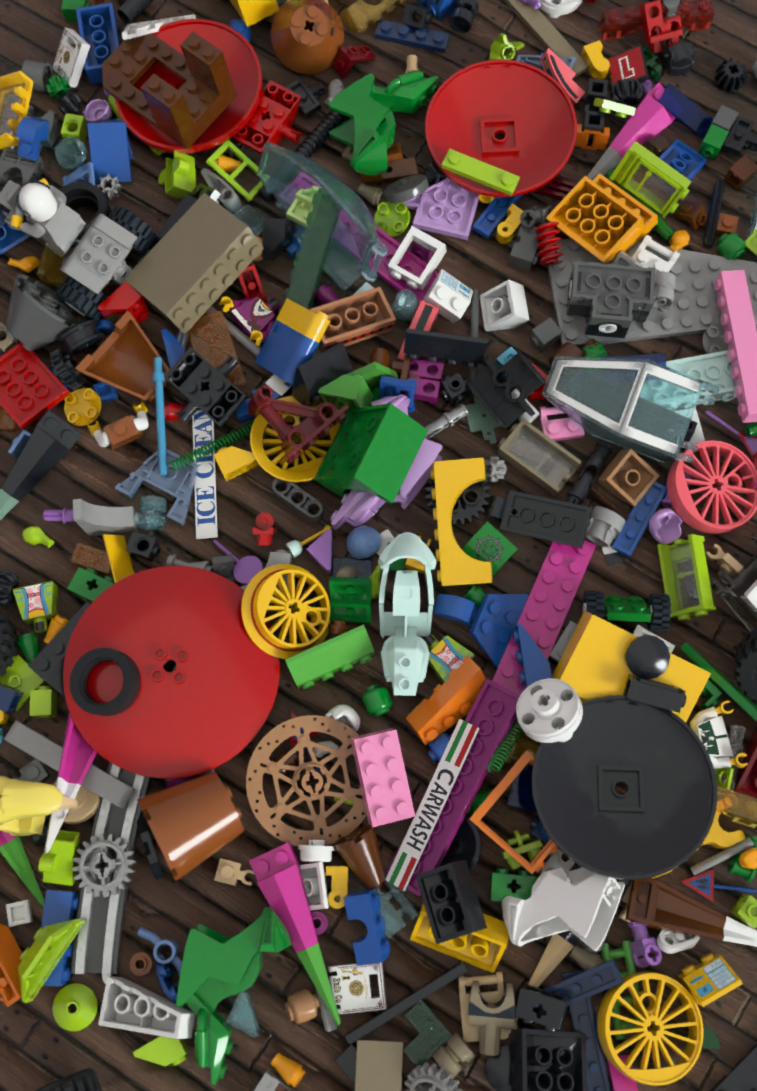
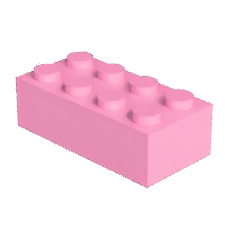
[350,728,415,827]

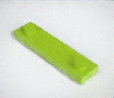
[441,149,520,196]

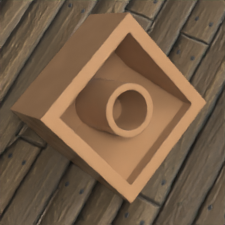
[596,449,660,507]

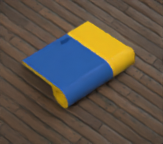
[254,298,330,385]

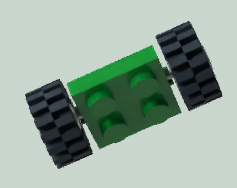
[582,590,671,632]

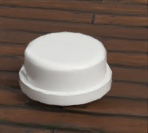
[298,840,334,862]

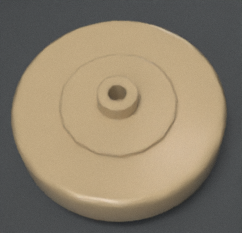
[53,780,101,825]

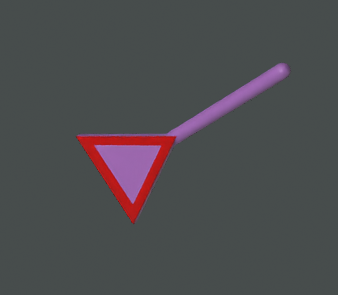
[705,410,757,459]

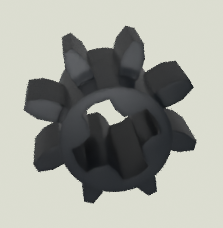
[58,92,81,115]
[425,161,448,184]

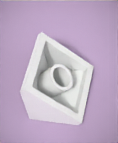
[300,862,330,910]

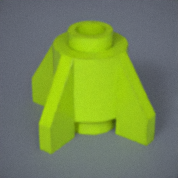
[489,33,525,60]

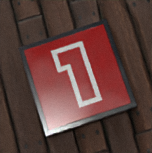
[606,44,649,87]

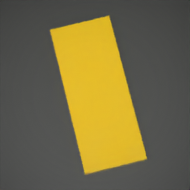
[103,534,134,583]

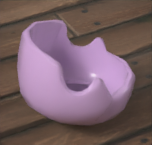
[83,99,112,123]

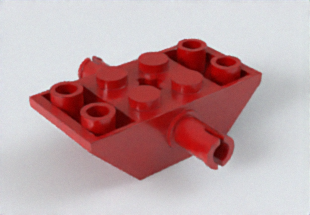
[232,80,302,154]

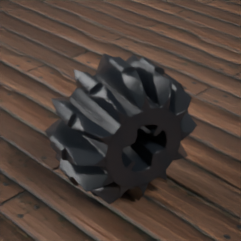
[715,58,748,93]
[611,77,643,106]
[0,570,20,606]

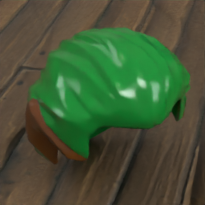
[582,339,608,374]

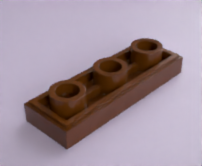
[360,157,418,185]

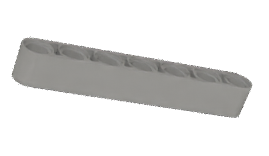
[4,720,135,809]

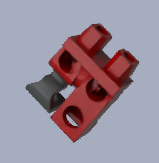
[638,0,683,53]

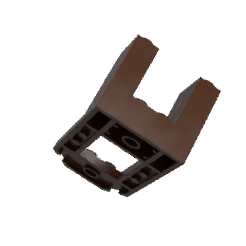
[102,32,237,150]

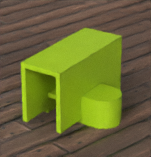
[158,150,196,200]
[38,830,80,886]

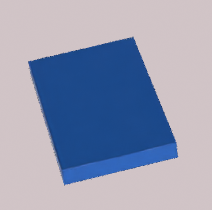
[87,122,132,183]

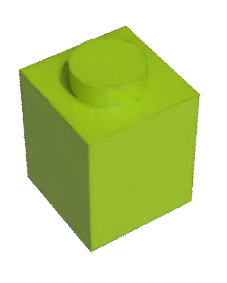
[29,686,57,718]

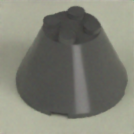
[5,274,84,352]

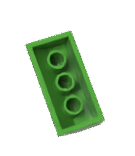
[285,624,375,690]

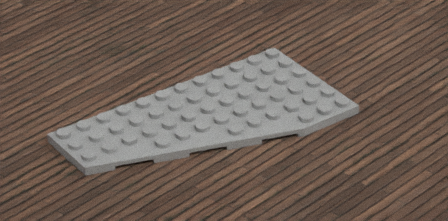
[547,238,757,347]

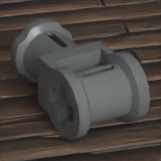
[520,205,554,228]

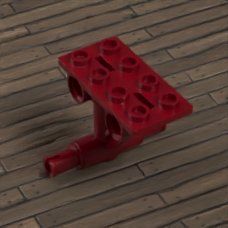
[247,385,349,465]

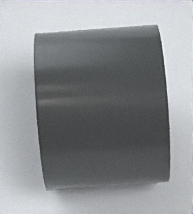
[22,59,53,92]

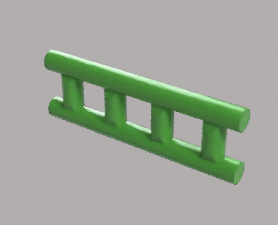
[600,940,639,1040]

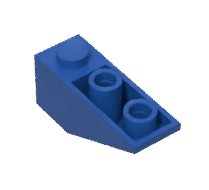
[513,623,552,689]

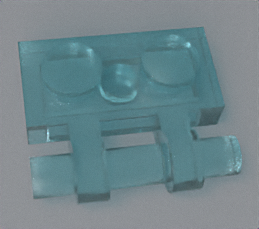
[376,881,418,939]

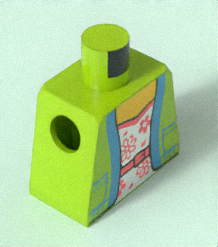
[13,581,58,633]
[425,634,475,684]

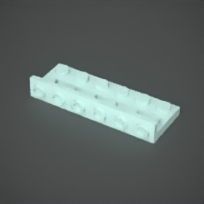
[630,350,736,411]

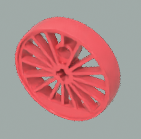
[667,440,757,534]

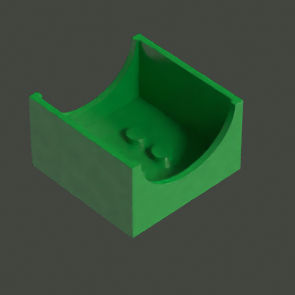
[314,403,428,503]

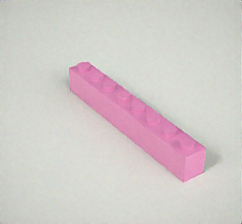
[714,270,757,423]

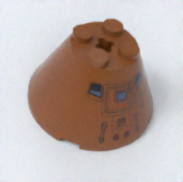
[271,0,344,75]

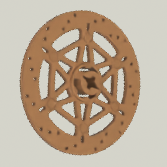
[246,715,367,846]

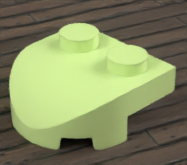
[286,186,332,235]

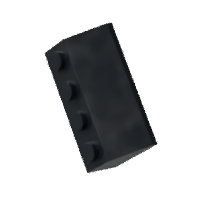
[403,328,488,367]

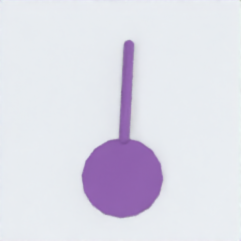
[213,540,263,584]

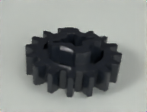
[50,349,83,391]

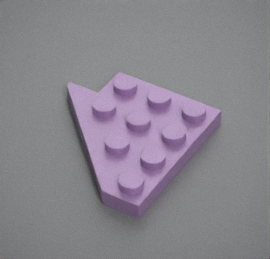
[403,178,479,240]

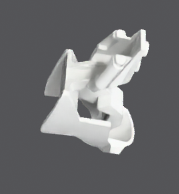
[501,867,625,951]

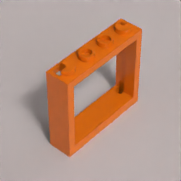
[469,750,559,874]

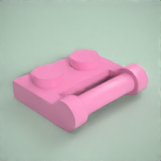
[539,405,585,441]

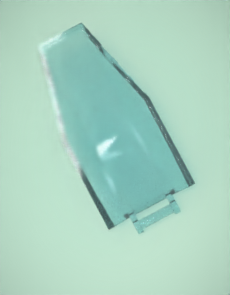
[257,142,388,290]

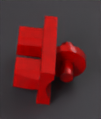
[252,512,277,546]

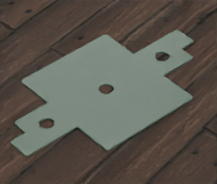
[464,391,501,444]

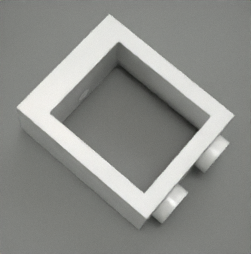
[388,226,447,291]

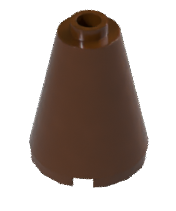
[334,825,385,890]

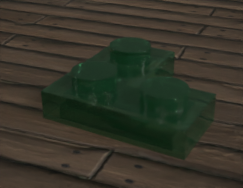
[403,1000,452,1066]

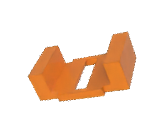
[574,124,610,150]

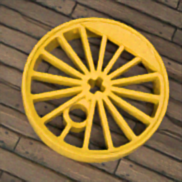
[597,972,703,1085]

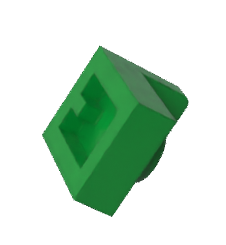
[700,679,722,709]

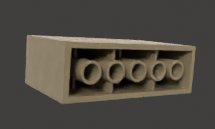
[124,193,264,335]

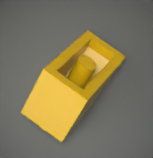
[214,446,260,481]

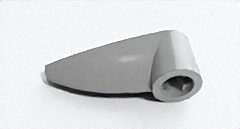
[201,168,242,213]

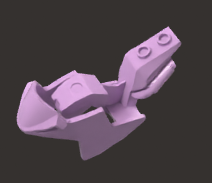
[330,394,442,530]

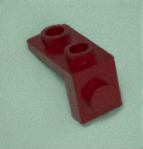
[332,45,376,78]

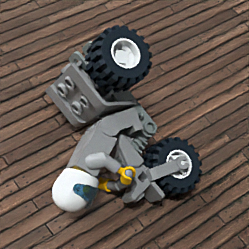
[0,178,157,322]

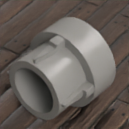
[585,506,626,548]

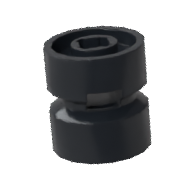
[449,0,479,33]

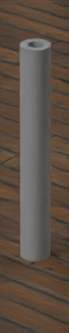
[690,837,754,875]

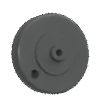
[383,174,429,203]

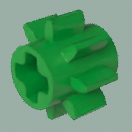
[45,75,71,99]

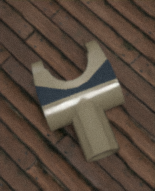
[468,981,515,1056]

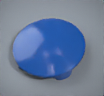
[156,963,179,1004]

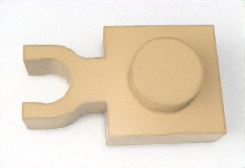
[214,858,254,886]

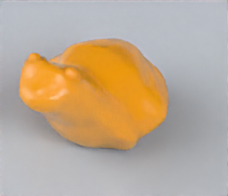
[669,230,690,252]
[8,256,41,273]
[739,847,757,869]

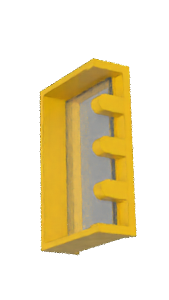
[0,71,34,150]

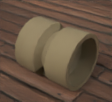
[432,1032,476,1079]

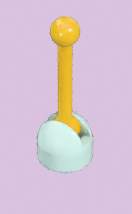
[285,525,332,558]

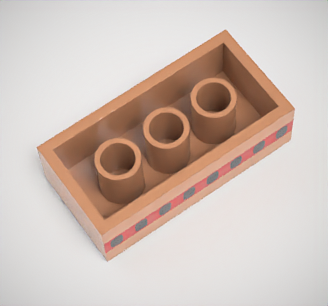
[309,287,396,353]

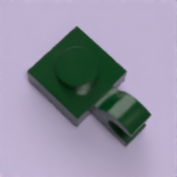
[643,46,663,80]

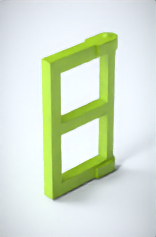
[206,140,269,202]

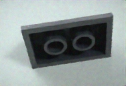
[292,343,354,407]
[416,860,487,944]

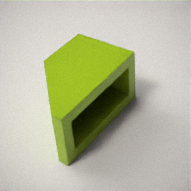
[133,1036,190,1066]

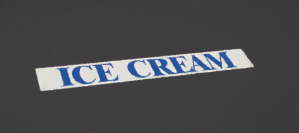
[192,388,218,539]

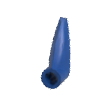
[161,329,185,369]

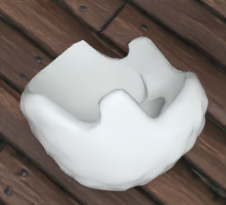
[325,704,360,738]

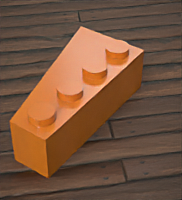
[406,655,486,745]

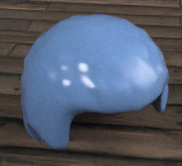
[346,525,381,559]

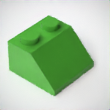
[318,374,374,413]

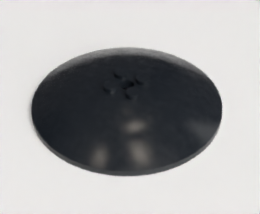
[532,695,717,880]

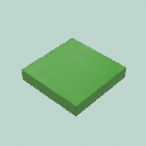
[346,362,398,390]

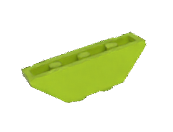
[18,918,86,1004]

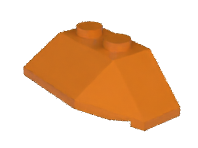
[0,924,22,1007]

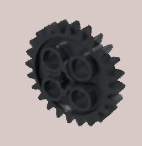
[425,479,491,526]

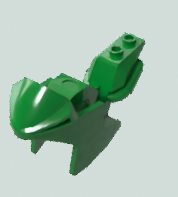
[329,70,439,176]
[176,907,292,1085]

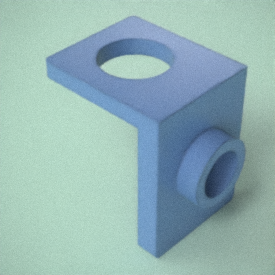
[8,430,30,460]

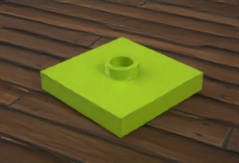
[0,654,46,712]

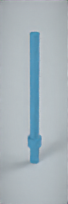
[152,357,167,476]

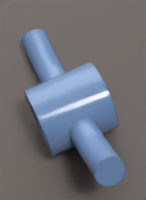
[137,927,183,977]

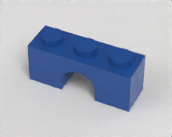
[344,888,390,966]

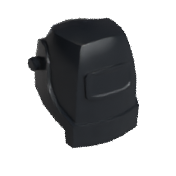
[659,42,697,76]

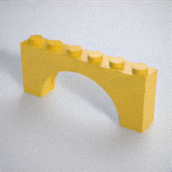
[430,458,493,586]

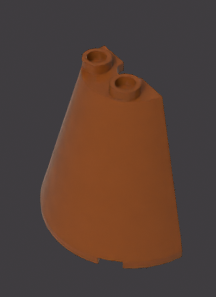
[75,311,170,402]

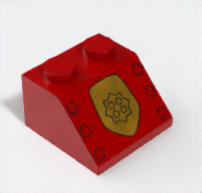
[97,281,150,324]

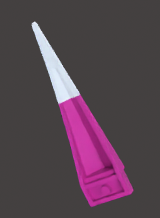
[45,712,97,854]

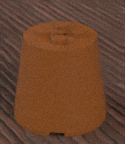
[137,772,244,881]

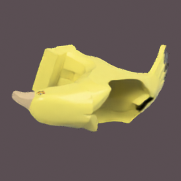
[0,776,78,836]

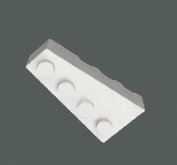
[98,976,195,1039]

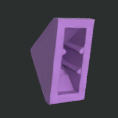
[306,530,333,574]

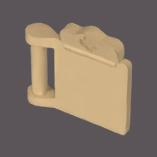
[458,971,519,1042]

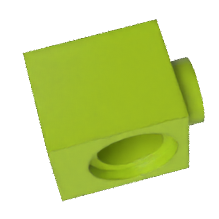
[61,114,88,146]
[730,894,757,928]

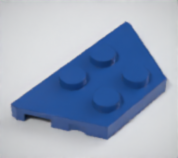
[469,594,529,668]

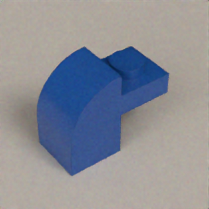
[16,116,49,161]
[433,594,479,628]

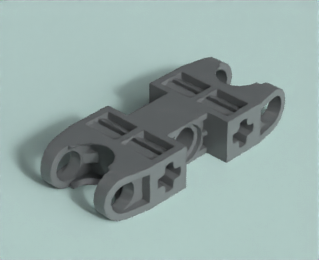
[0,105,58,187]

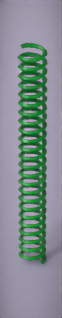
[168,422,253,471]
[487,717,523,773]

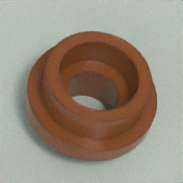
[329,620,350,634]
[129,952,153,976]

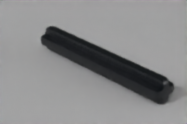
[702,179,726,249]

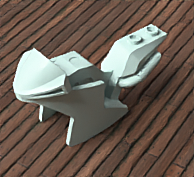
[378,532,437,696]

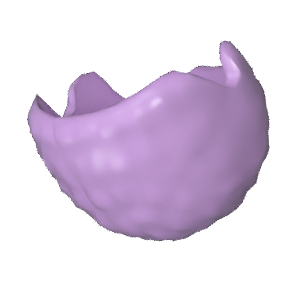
[649,508,682,545]

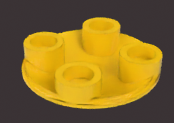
[64,388,102,426]

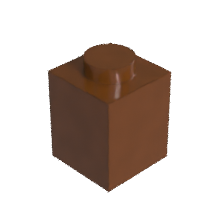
[724,155,757,191]

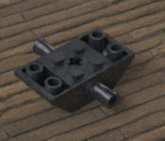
[164,347,247,427]

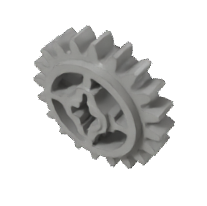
[72,834,136,897]
[404,1062,464,1091]

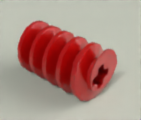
[535,222,564,266]

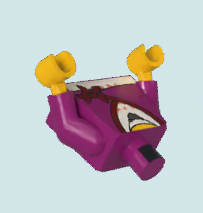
[219,296,280,346]

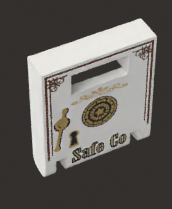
[53,28,90,88]
[328,963,387,1014]

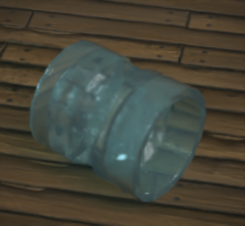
[138,496,167,530]

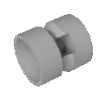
[653,271,676,309]

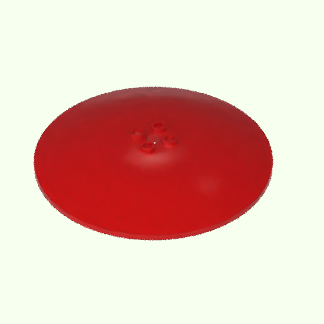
[63,566,280,779]

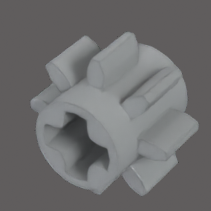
[97,174,122,200]
[484,457,507,482]

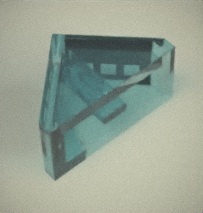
[225,989,261,1038]

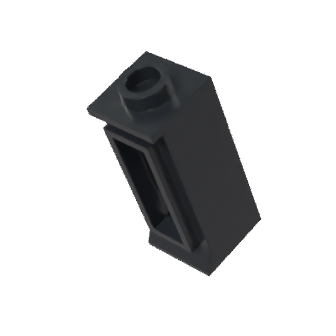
[623,674,687,713]

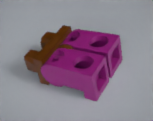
[392,358,444,406]

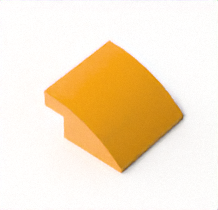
[546,173,658,264]

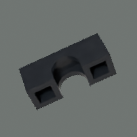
[582,78,608,142]

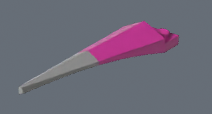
[587,82,683,181]

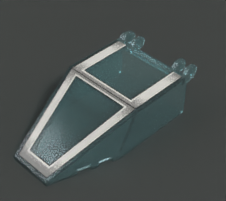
[541,356,719,463]

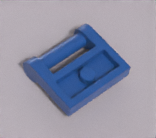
[379,376,417,413]

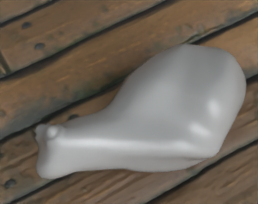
[324,79,344,106]

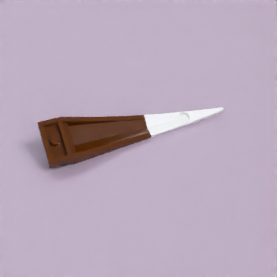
[626,878,757,947]

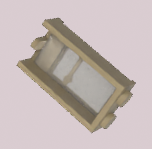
[497,419,582,497]

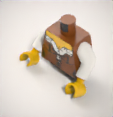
[87,401,149,451]

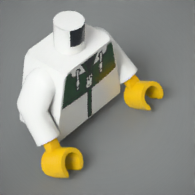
[690,701,748,769]

